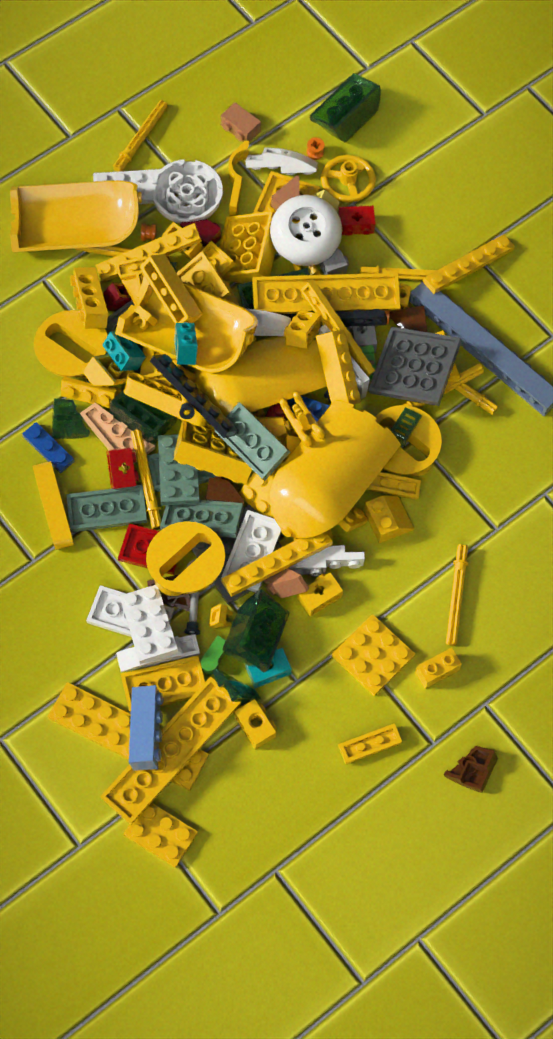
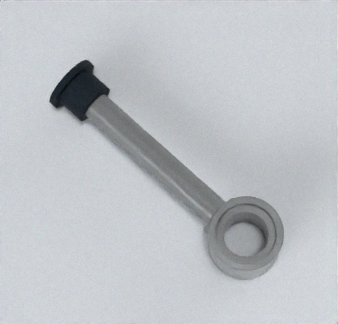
[184,559,200,635]

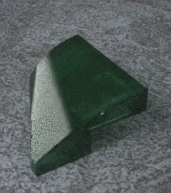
[52,398,90,439]
[212,668,261,705]

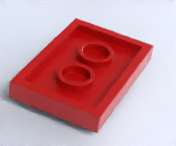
[118,524,178,575]

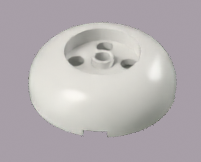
[152,160,223,224]
[270,195,342,266]

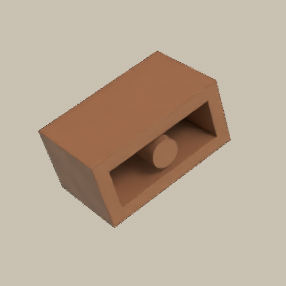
[221,103,261,142]

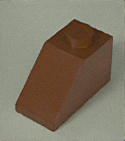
[206,477,244,507]

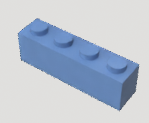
[129,685,163,771]

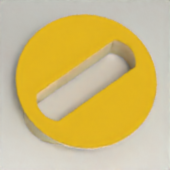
[34,310,107,378]
[375,405,442,476]
[146,521,225,596]

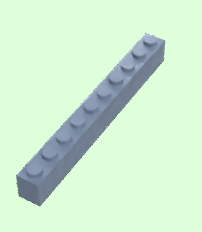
[409,282,553,416]

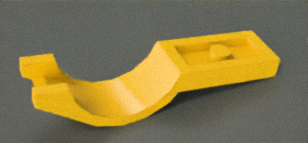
[229,140,249,216]

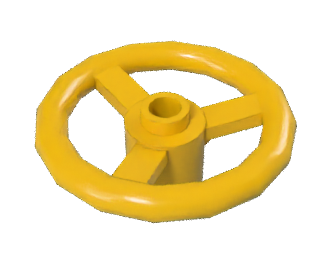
[321,155,376,203]

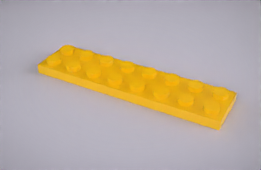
[252,273,401,314]
[100,677,241,825]
[47,682,209,791]

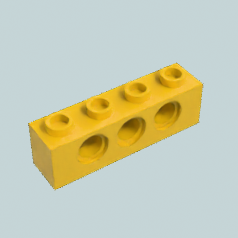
[70,267,108,329]

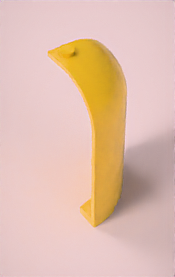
[10,180,142,252]
[115,275,258,373]
[194,336,327,417]
[270,401,401,538]

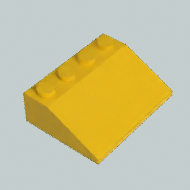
[219,211,276,285]
[174,420,252,485]

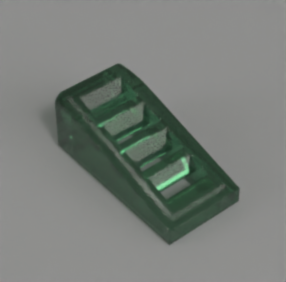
[390,407,422,447]

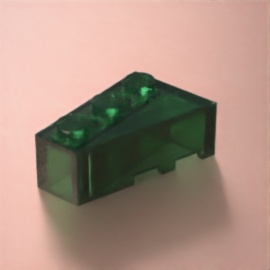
[110,390,177,445]

